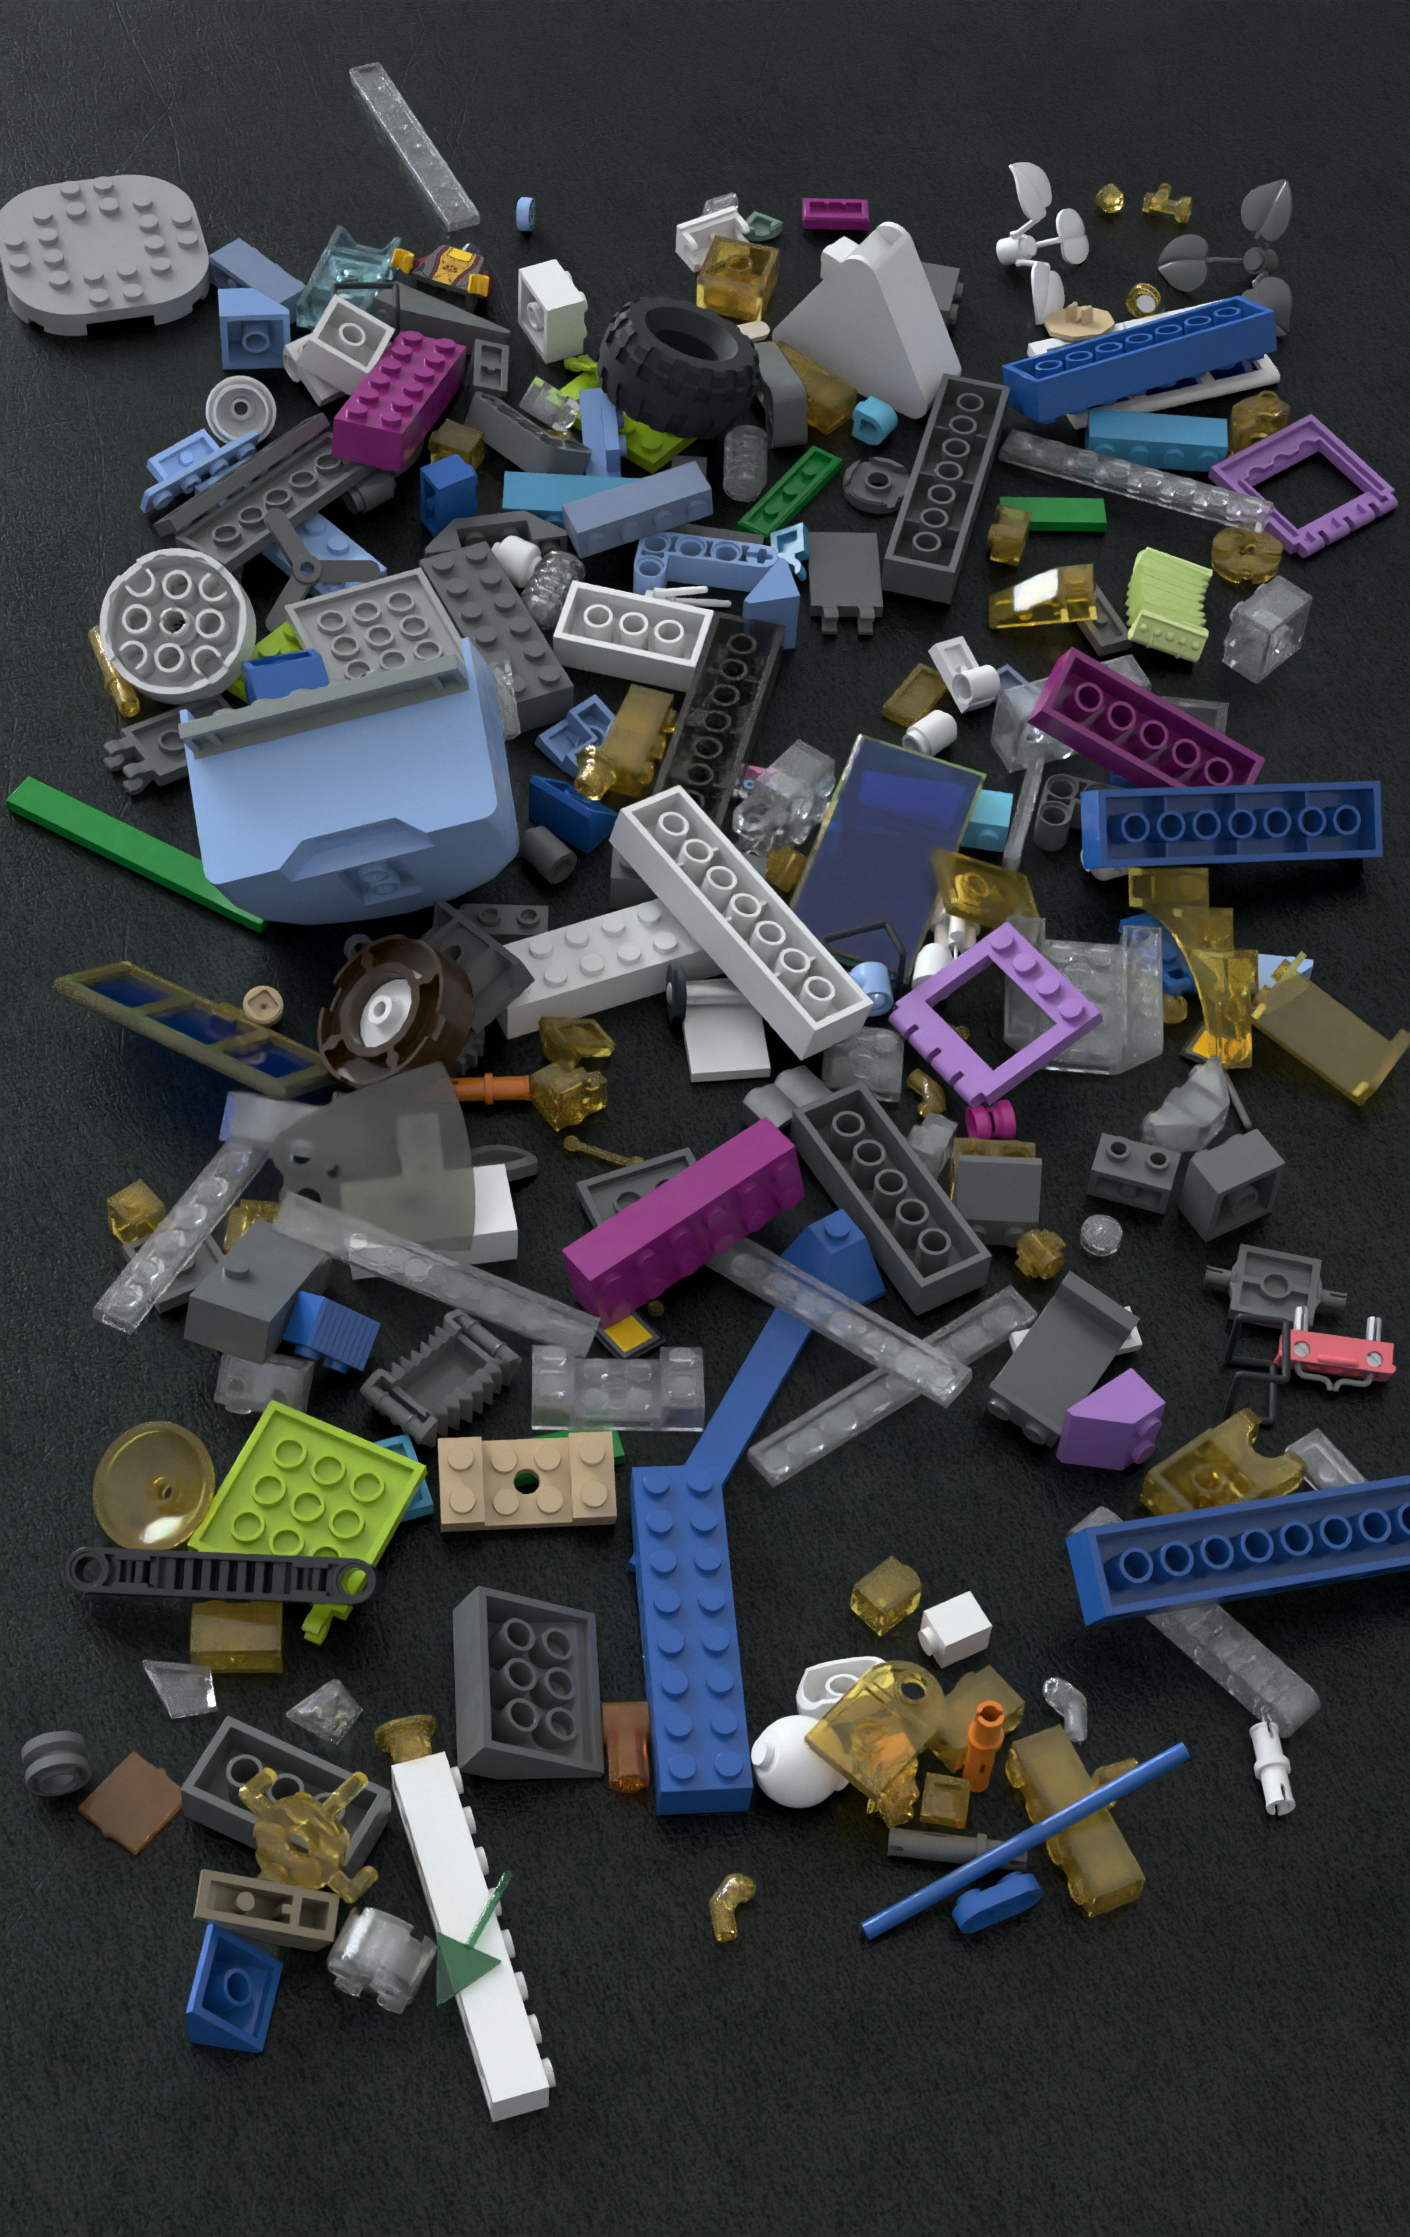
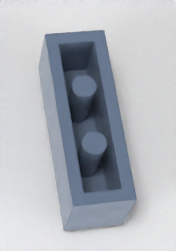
[209,238,308,324]

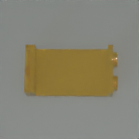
[1247,951,1410,1107]

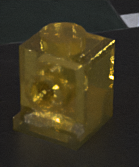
[987,505,1032,566]

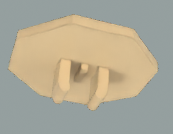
[1044,302,1115,342]

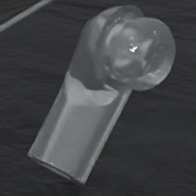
[702,192,739,216]
[1042,1677,1087,1742]

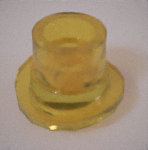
[573,745,626,800]
[374,1715,437,1764]

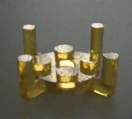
[239,1768,378,1903]

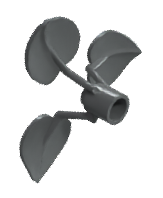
[1158,179,1293,336]

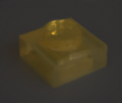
[919,1772,972,1829]

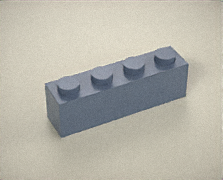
[562,461,713,559]

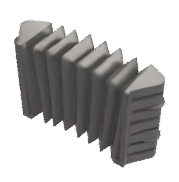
[359,1309,522,1449]

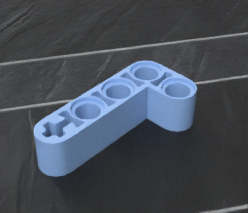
[633,531,778,596]

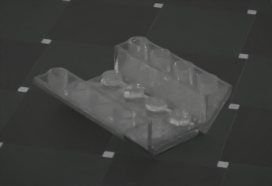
[1004,916,1163,1075]

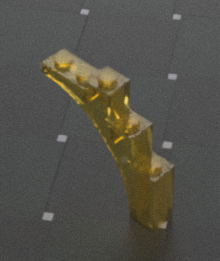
[1129,866,1259,1070]

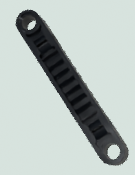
[65,1547,383,1607]

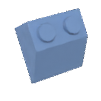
[218,288,291,370]

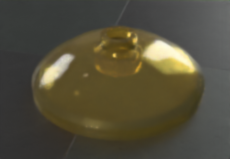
[93,1421,215,1550]

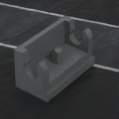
[465,339,509,413]

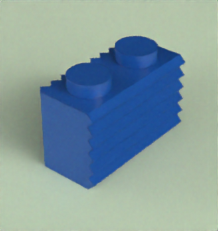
[282,1291,381,1374]

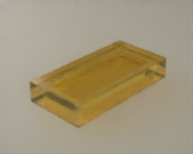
[882,663,948,728]

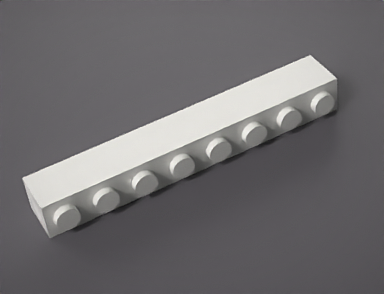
[391,1751,556,2122]

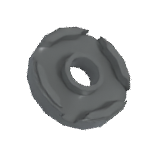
[842,457,910,514]

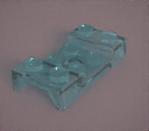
[296,225,402,331]

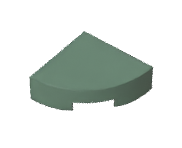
[742,211,783,241]

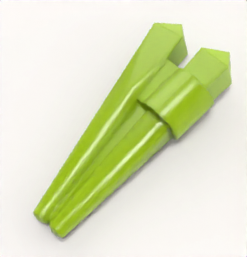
[564,354,598,372]

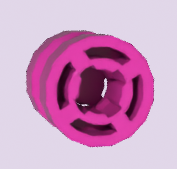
[966,1099,1016,1145]

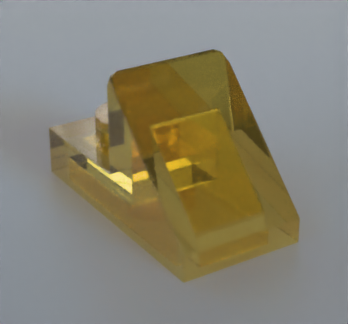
[538,1016,616,1078]

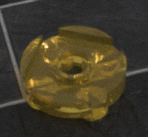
[1211,520,1283,584]

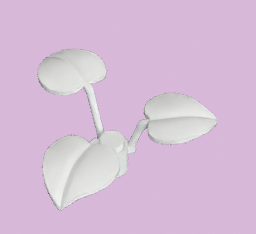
[996,162,1089,325]

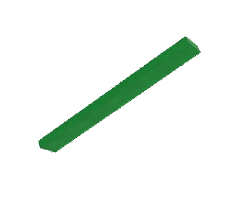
[6,776,272,934]

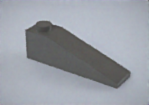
[372,281,511,355]

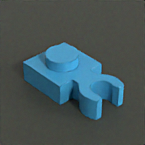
[770,522,810,581]

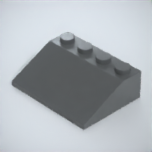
[453,1586,604,1780]

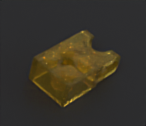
[1140,1407,1308,1516]

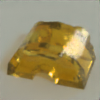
[1226,391,1291,457]

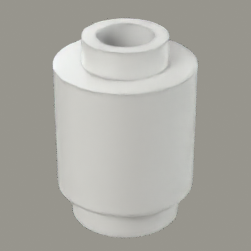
[902,710,957,761]
[912,943,954,999]

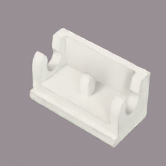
[676,206,751,272]

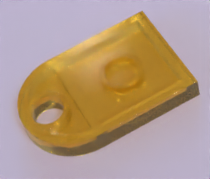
[803,1660,946,1802]

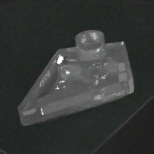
[142,1660,217,1719]
[286,1679,363,1745]

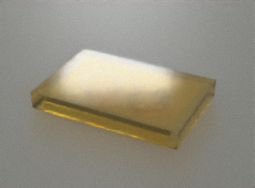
[929,847,1044,942]

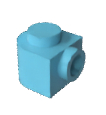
[852,395,898,445]

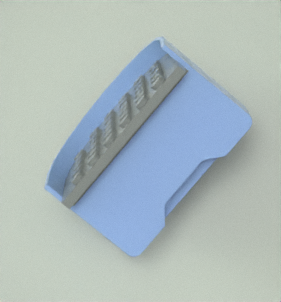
[178,637,519,925]

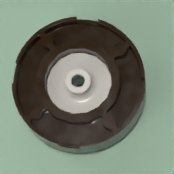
[317,934,475,1102]

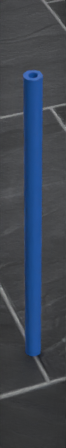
[861,1742,1191,1940]

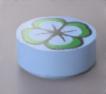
[516,197,536,232]

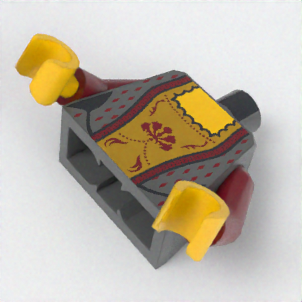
[390,244,494,314]

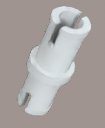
[1249,1722,1296,1815]

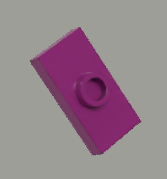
[802,198,869,231]

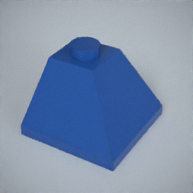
[770,1209,886,1330]

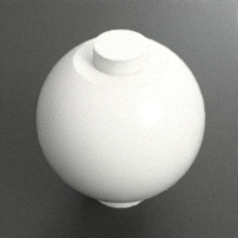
[751,1715,852,1808]

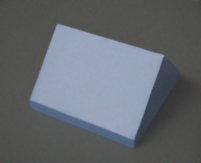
[740,557,800,655]

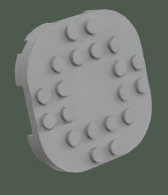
[0,175,210,336]

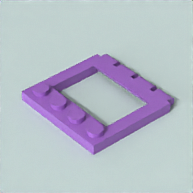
[1208,414,1398,558]
[888,921,1103,1108]

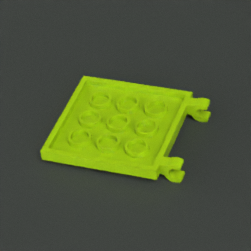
[187,1399,427,1646]

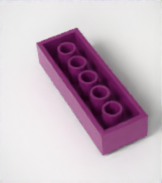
[331,331,467,472]
[1027,647,1265,788]
[562,1117,805,1330]

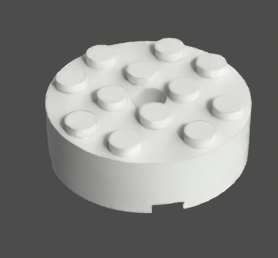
[100,548,256,705]

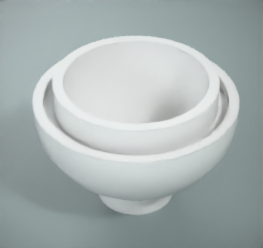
[206,376,276,444]

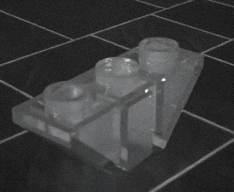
[1140,1054,1230,1152]

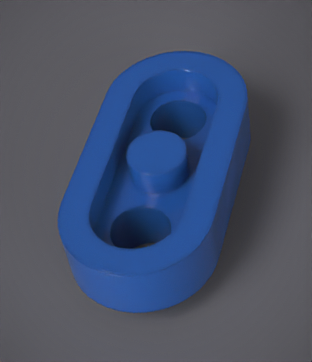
[952,1871,1043,1934]

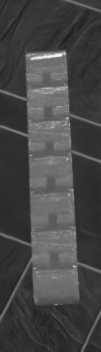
[1066,1506,1321,1738]

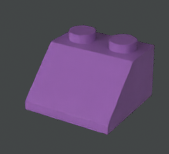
[1056,1368,1166,1471]

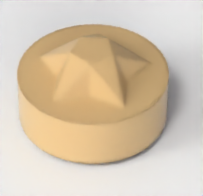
[243,986,284,1028]

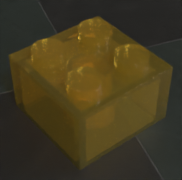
[696,235,780,321]

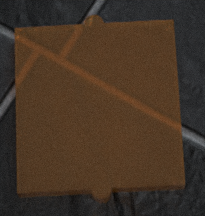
[78,1751,183,1855]

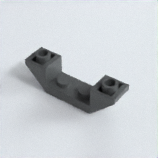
[425,510,568,564]

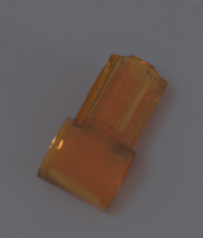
[601,1701,649,1793]

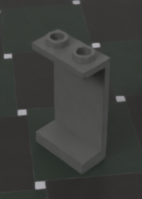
[981,1271,1140,1448]

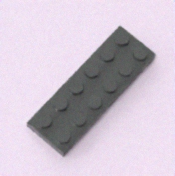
[175,431,378,573]

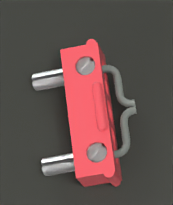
[1273,1307,1396,1392]

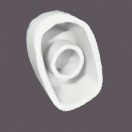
[796,1656,894,1728]

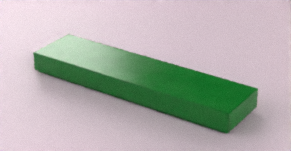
[737,445,842,546]

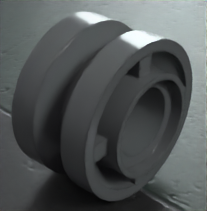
[21,1731,92,1796]

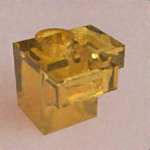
[530,1058,607,1132]

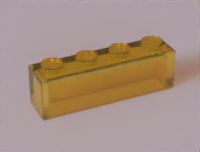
[1005,1724,1146,1918]

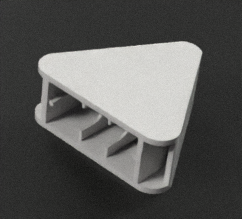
[772,222,962,419]

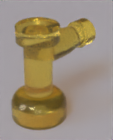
[1142,183,1193,224]

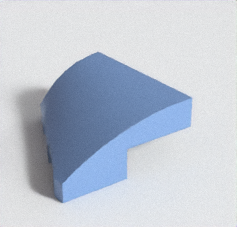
[534,694,619,784]

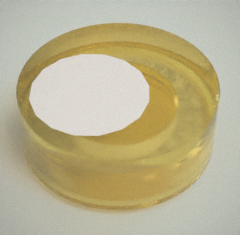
[1125,283,1161,318]

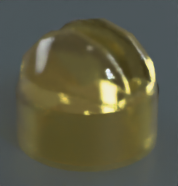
[1095,184,1124,213]

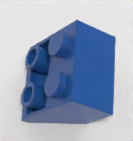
[241,648,329,706]

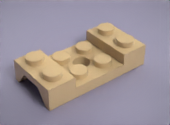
[438,1431,617,1532]

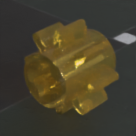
[766,844,811,892]
[1014,1228,1066,1279]

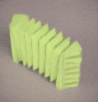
[1125,547,1213,663]

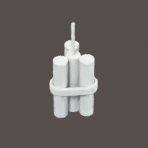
[931,877,980,960]

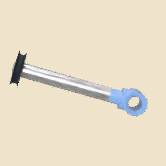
[666,961,894,1023]

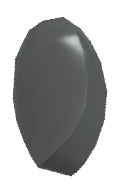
[446,1144,538,1182]

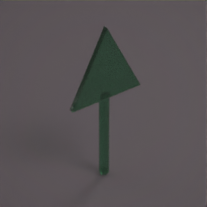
[437,1871,512,2008]

